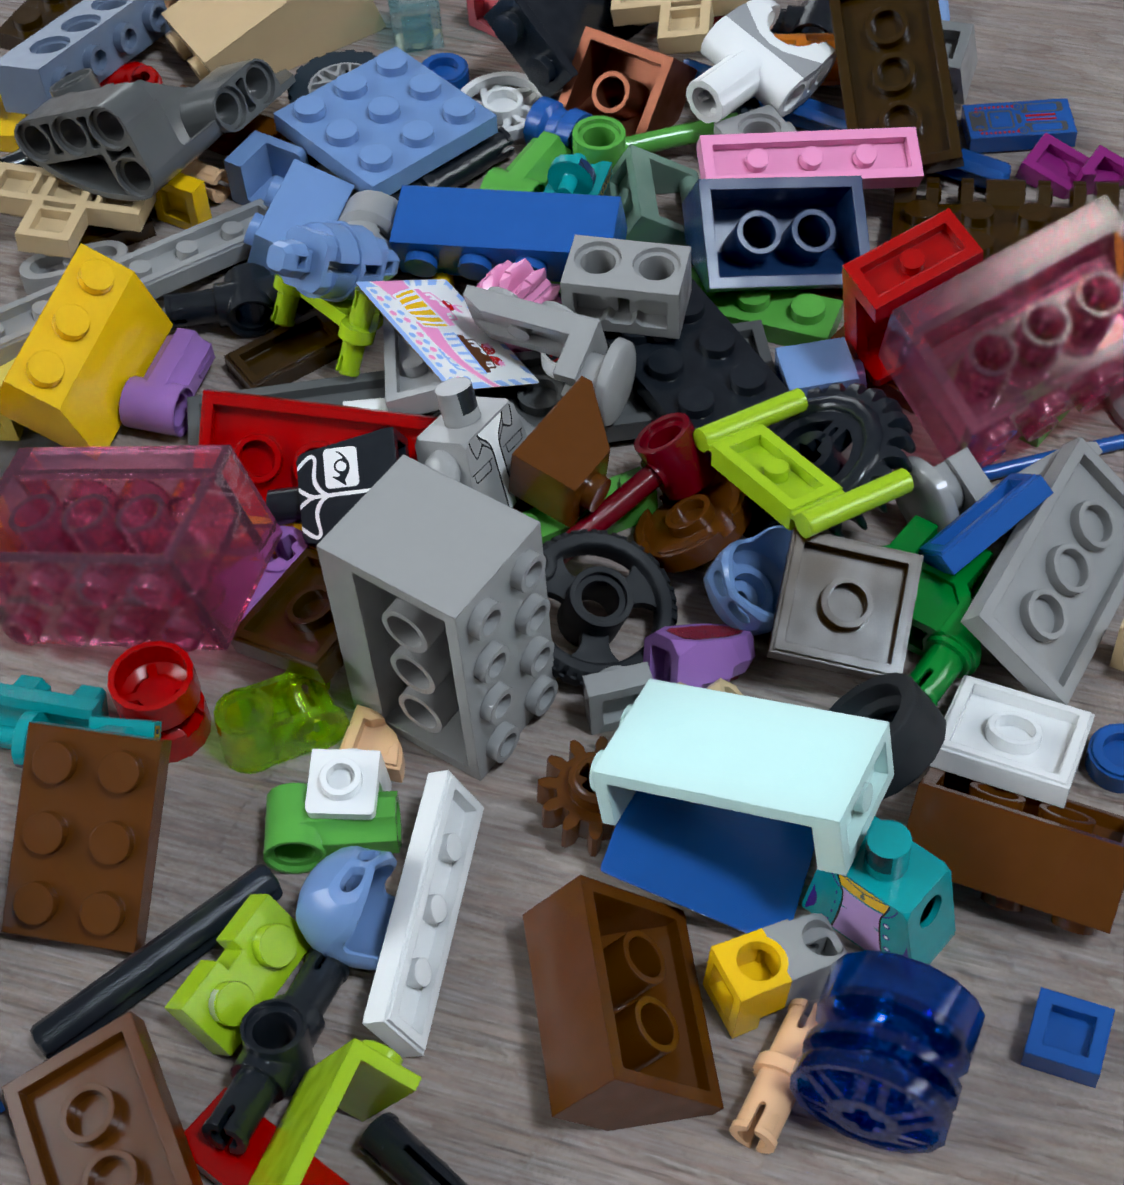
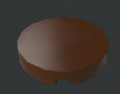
[633,472,755,573]

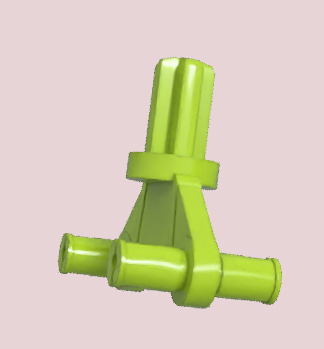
[271,273,383,377]

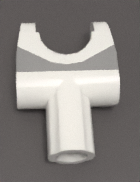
[686,0,837,124]

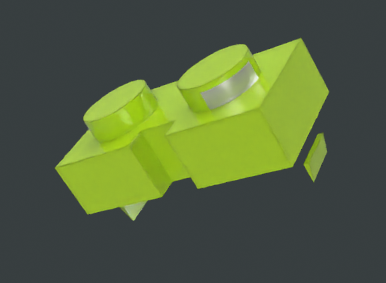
[164,894,311,1056]

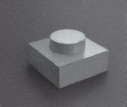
[582,662,653,735]

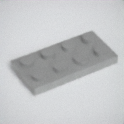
[961,437,1124,705]

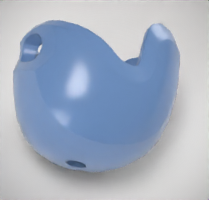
[703,525,793,636]
[295,846,397,971]

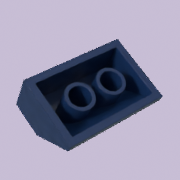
[682,176,870,292]

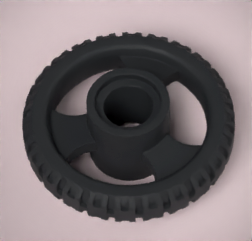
[543,529,678,688]

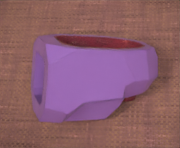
[643,623,756,688]

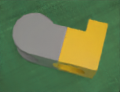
[703,913,855,1039]

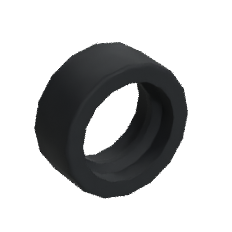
[828,672,946,799]

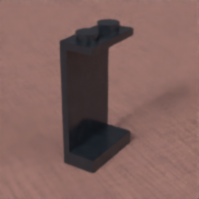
[483,0,651,98]

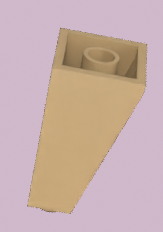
[161,0,386,81]

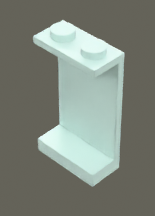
[589,678,894,876]

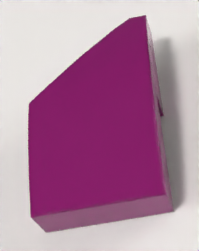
[1015,132,1124,199]

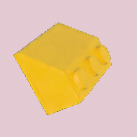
[0,243,173,465]

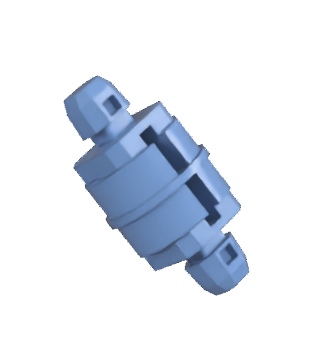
[266,220,400,302]

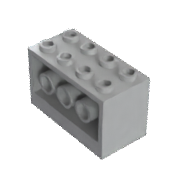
[316,454,558,781]

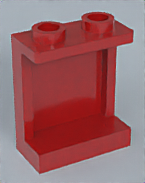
[842,208,984,386]

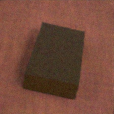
[224,309,343,389]

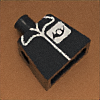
[266,427,409,549]

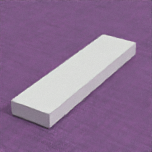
[362,770,484,1058]

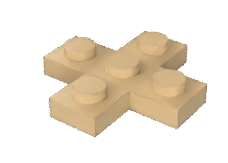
[610,0,751,54]
[0,162,157,258]

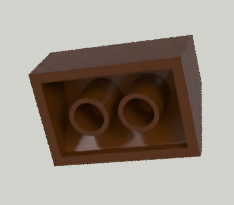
[906,767,1124,935]
[523,875,724,1131]

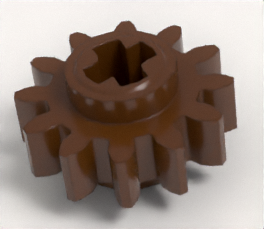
[537,736,615,857]

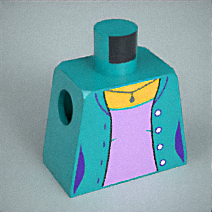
[802,816,956,985]

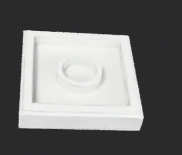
[929,675,1095,809]

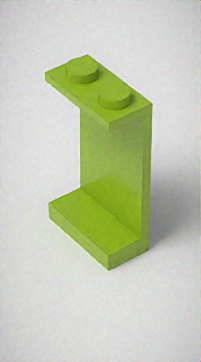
[248,1038,422,1185]

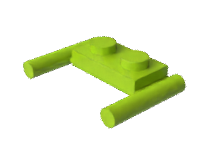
[693,388,914,538]

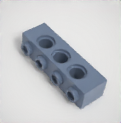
[0,0,171,115]

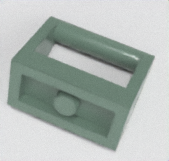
[605,144,699,246]

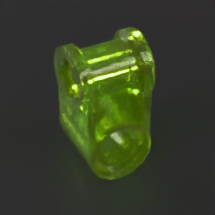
[213,671,350,774]

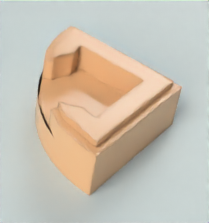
[340,705,405,783]

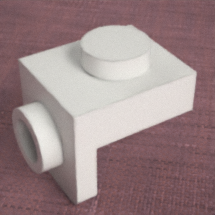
[305,748,392,820]

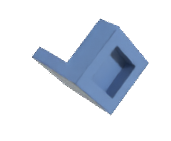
[223,130,309,205]

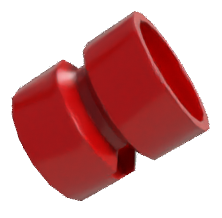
[107,640,211,763]

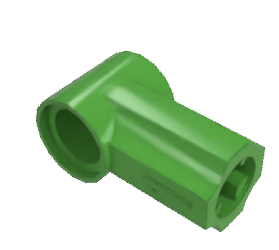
[480,131,572,192]
[263,783,402,874]

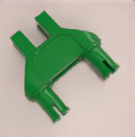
[884,515,993,707]

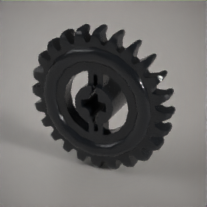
[742,383,916,539]

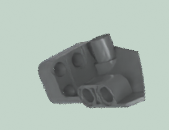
[14,58,296,201]

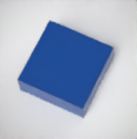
[1020,987,1115,1088]

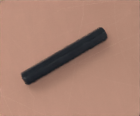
[30,864,283,1059]

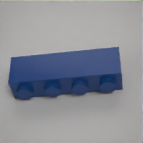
[389,185,628,282]

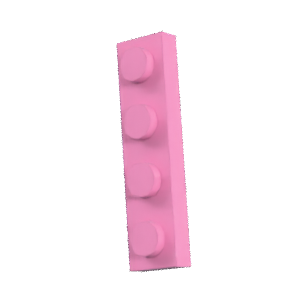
[696,127,924,189]

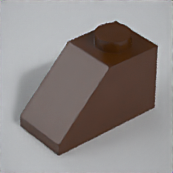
[508,376,611,528]

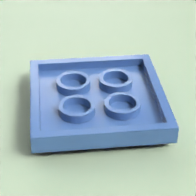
[273,46,498,195]

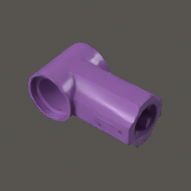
[119,328,215,437]

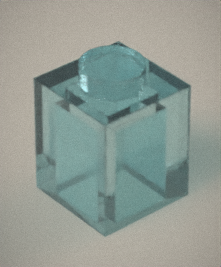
[387,0,445,53]

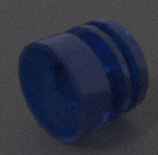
[789,950,985,1154]

